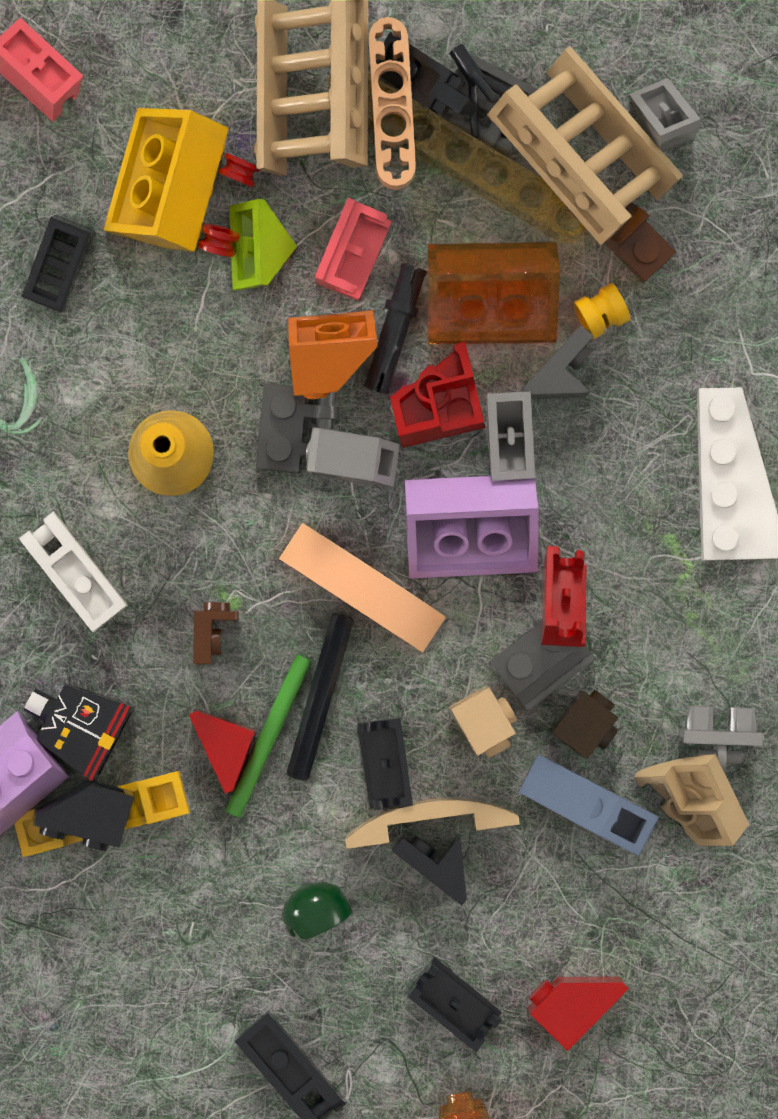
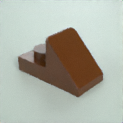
[604,192,676,284]

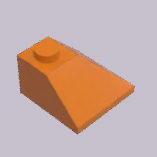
[288,310,378,399]

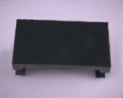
[357,717,413,810]
[407,956,502,1052]

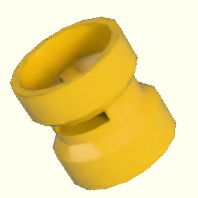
[573,283,631,340]

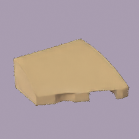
[634,754,749,846]

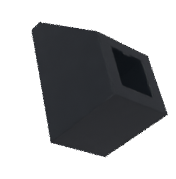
[32,780,134,851]

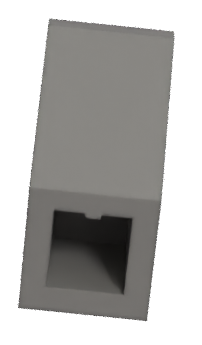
[306,428,400,487]

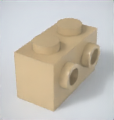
[448,686,518,758]

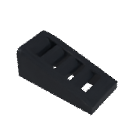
[21,215,95,313]

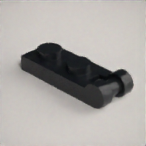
[235,1010,347,1119]

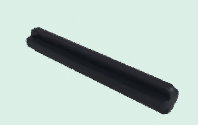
[287,613,353,781]

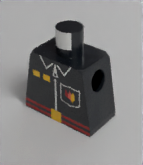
[24,684,136,781]

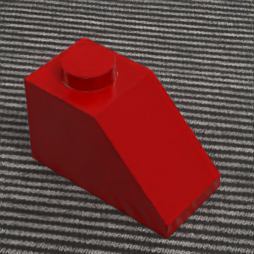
[527,976,629,1051]

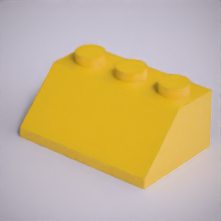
[103,108,229,252]

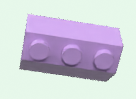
[405,476,539,579]
[0,711,70,835]

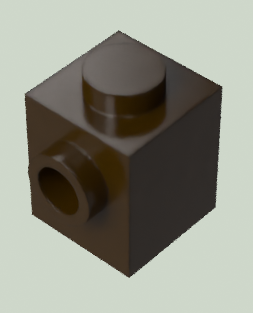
[549,689,619,759]

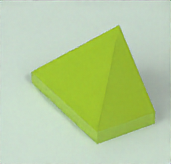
[229,199,297,291]

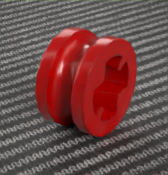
[218,153,260,187]
[197,224,240,257]

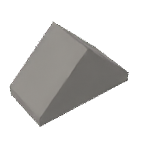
[629,78,702,152]
[487,391,535,481]

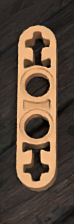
[369,17,416,190]

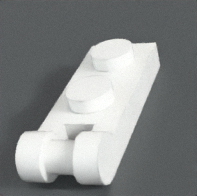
[19,511,128,632]

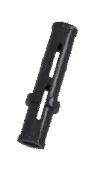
[363,263,427,395]

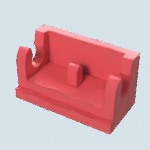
[0,18,83,122]
[315,197,392,301]

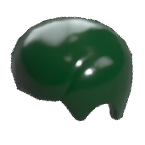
[282,882,352,939]

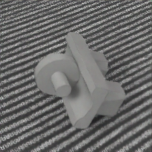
[678,706,763,773]

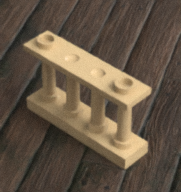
[254,0,368,176]
[487,46,683,245]

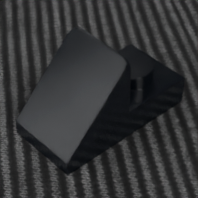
[392,835,467,906]

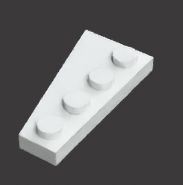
[697,387,778,561]

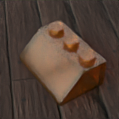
[427,242,560,344]

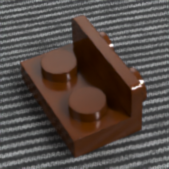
[193,602,239,664]

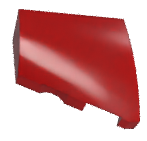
[390,342,486,448]

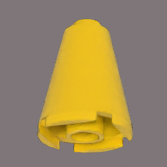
[128,410,214,496]

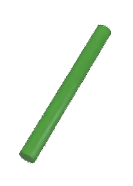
[225,654,312,818]

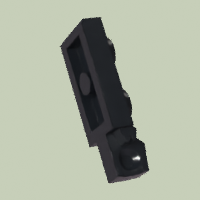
[368,31,479,119]

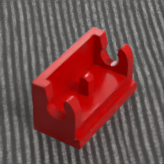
[541,546,587,647]

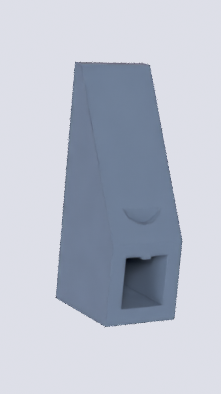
[519,754,659,856]

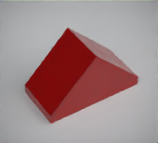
[188,710,257,794]

